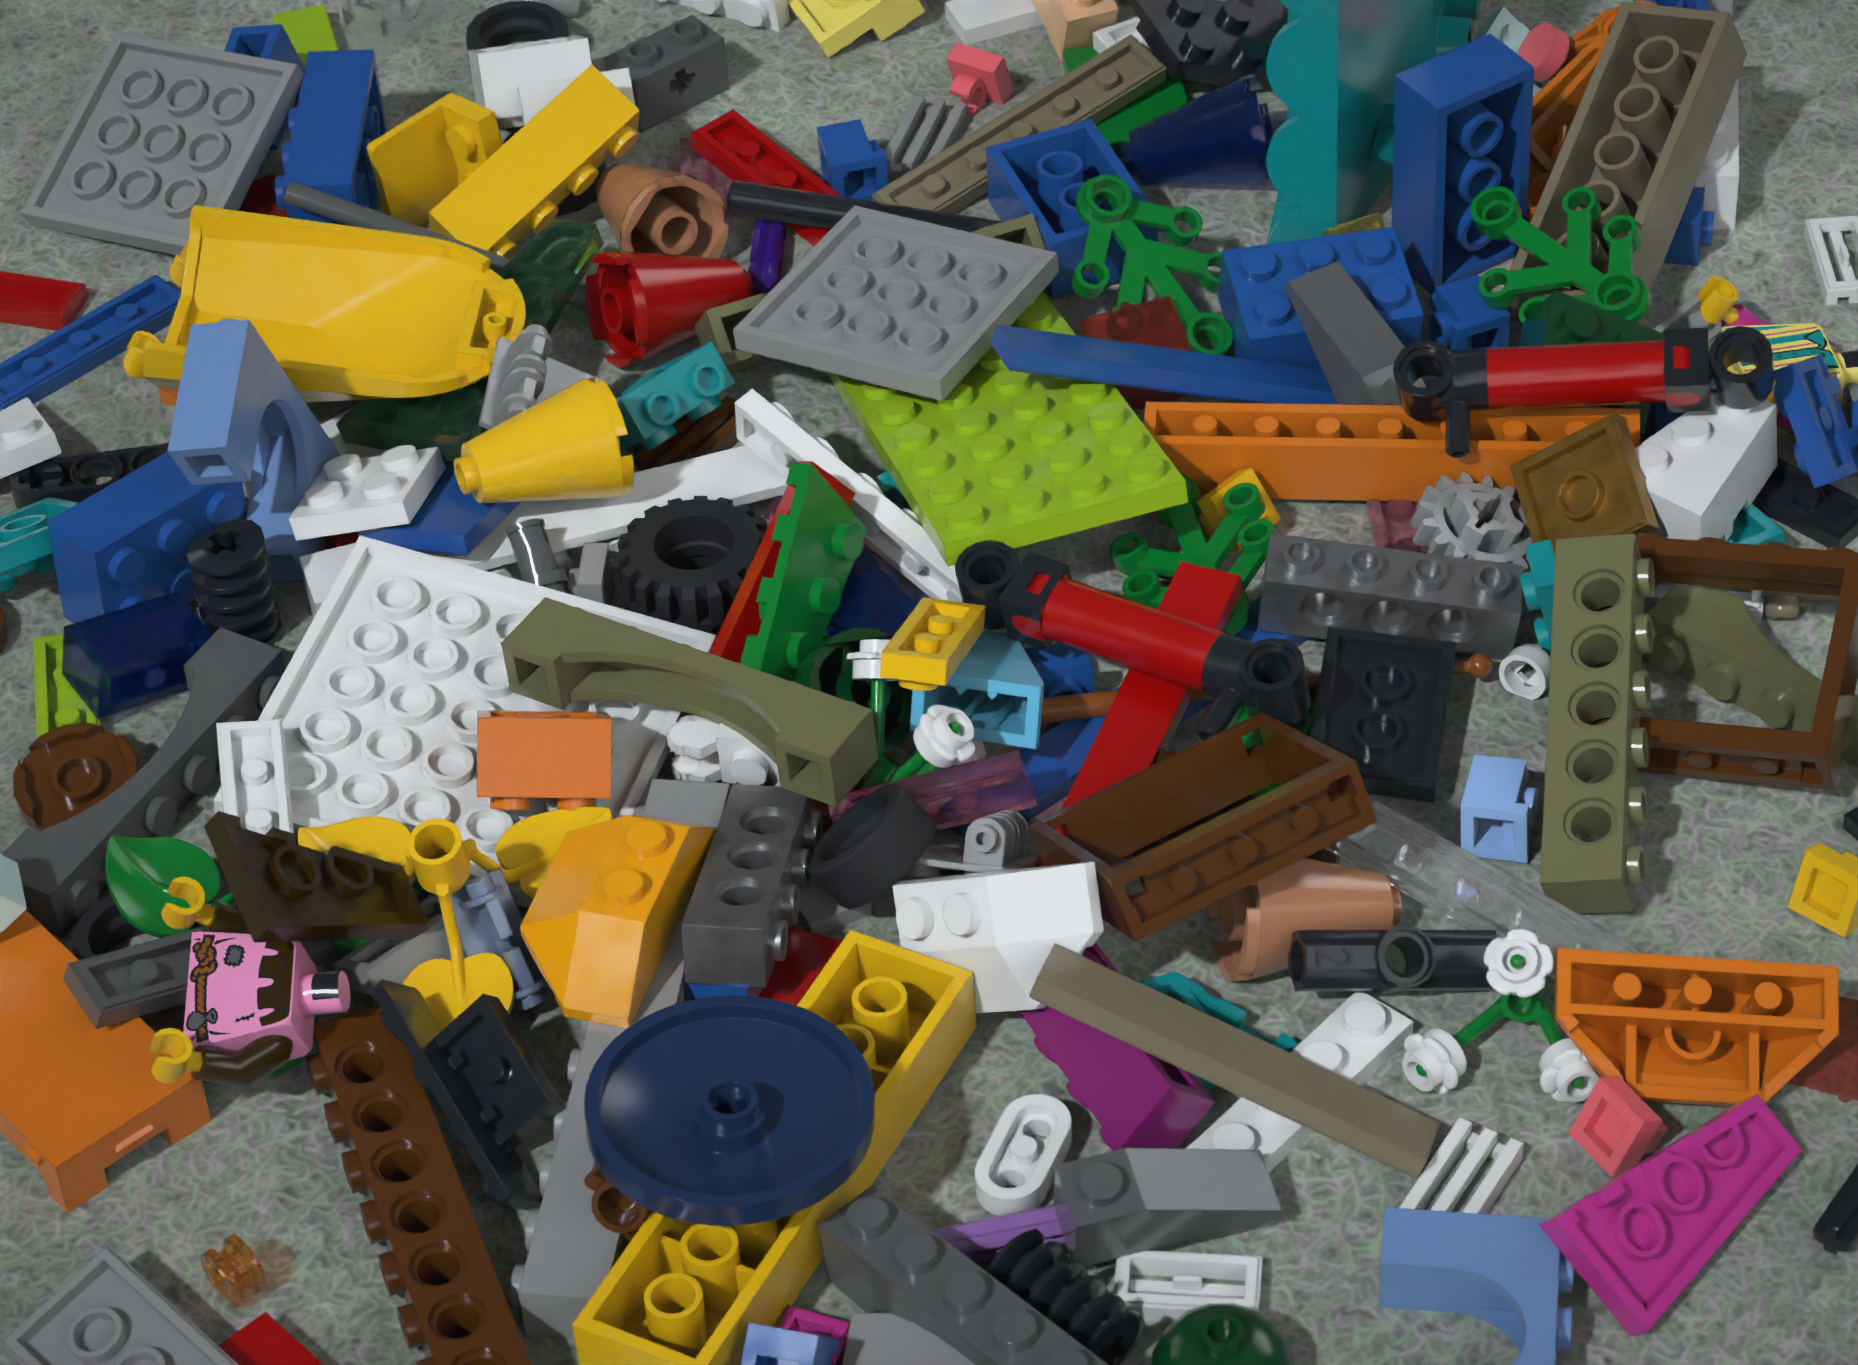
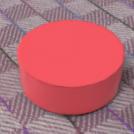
[1518,22,1570,82]

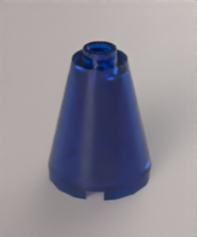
[1121,73,1274,186]

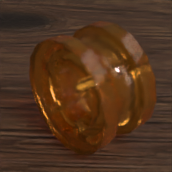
[200,1234,268,1308]

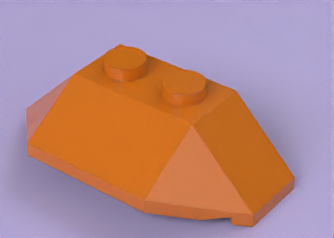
[1555,948,1839,1107]

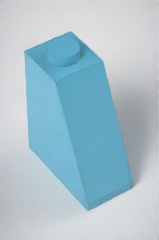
[910,630,1044,749]

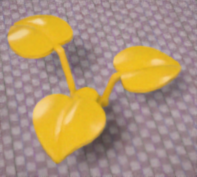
[298,807,613,1029]

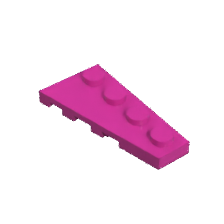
[1539,1095,1802,1336]

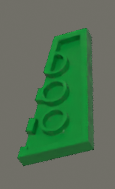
[740,462,868,681]

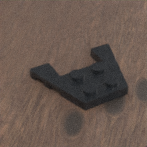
[1116,0,1284,93]

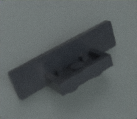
[371,979,564,1211]

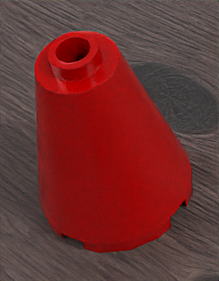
[585,251,753,368]

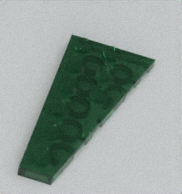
[336,219,604,462]

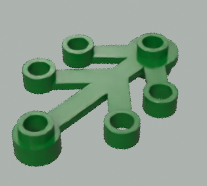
[1071,174,1233,356]
[1470,186,1651,326]
[1109,472,1277,635]

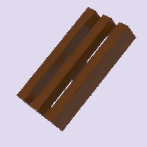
[636,395,739,471]

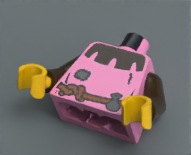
[149,877,350,1087]

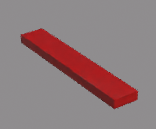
[1035,561,1242,867]

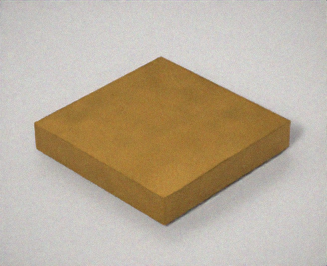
[1510,412,1659,553]

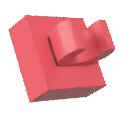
[946,42,1014,116]
[1568,1076,1668,1178]

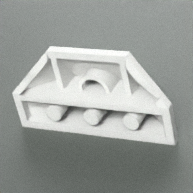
[892,861,1104,1013]

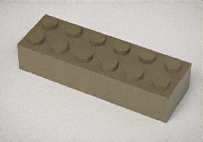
[1503,2,1747,326]

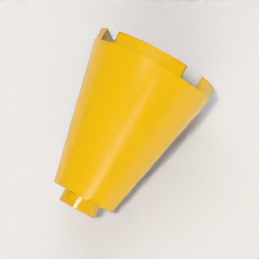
[454,376,634,504]

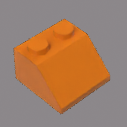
[476,710,612,810]

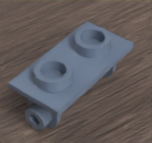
[452,868,552,1011]

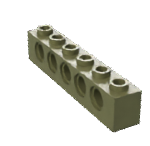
[1540,533,1655,915]

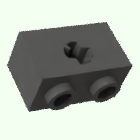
[604,15,729,133]

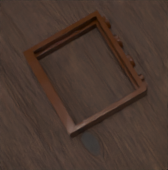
[1591,533,1858,790]
[1029,712,1378,942]

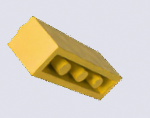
[429,64,640,259]

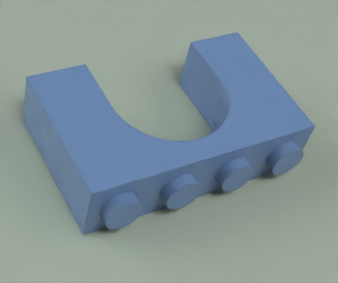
[167,319,341,581]
[1379,1207,1574,1365]

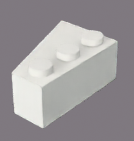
[1635,393,1777,542]

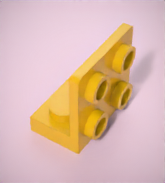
[367,92,503,226]

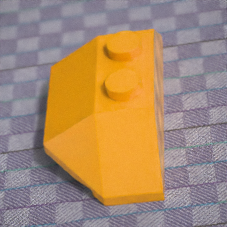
[520,815,717,1029]

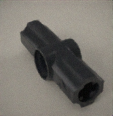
[1288,925,1497,995]

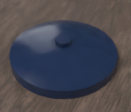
[584,995,875,1226]

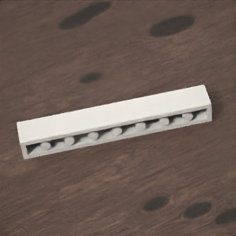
[299,445,788,618]

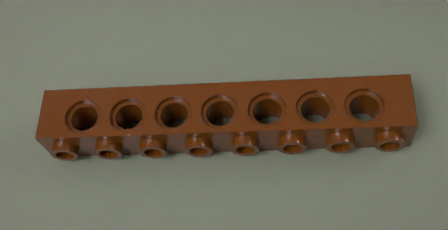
[305,1005,531,1365]

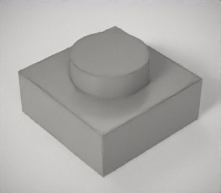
[568,543,614,605]

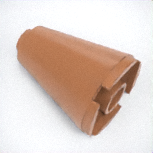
[595,162,728,258]
[1207,858,1402,982]

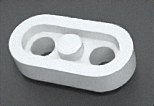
[975,1094,1072,1216]

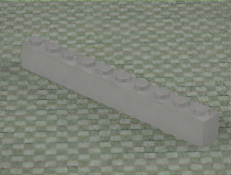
[510,779,730,1340]

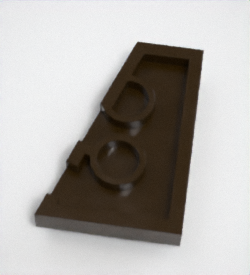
[204,811,428,943]

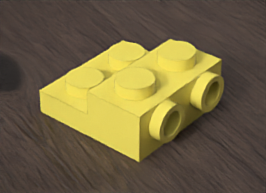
[787,0,925,58]

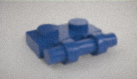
[1773,354,1858,488]

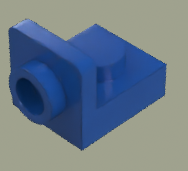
[1024,643,1095,697]

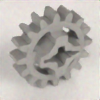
[1410,472,1533,573]

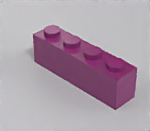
[1013,942,1215,1151]

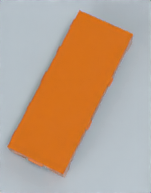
[0,910,212,1213]

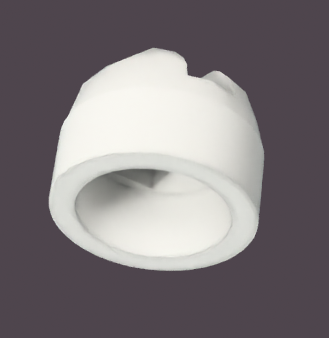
[1499,643,1550,700]

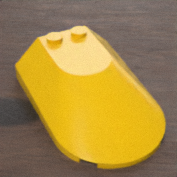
[143,205,526,403]

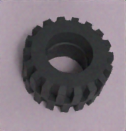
[616,496,768,637]

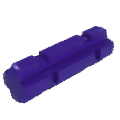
[748,218,787,296]

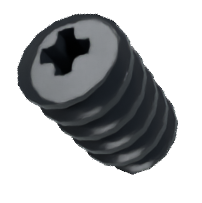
[186,519,282,643]
[986,1228,1145,1365]

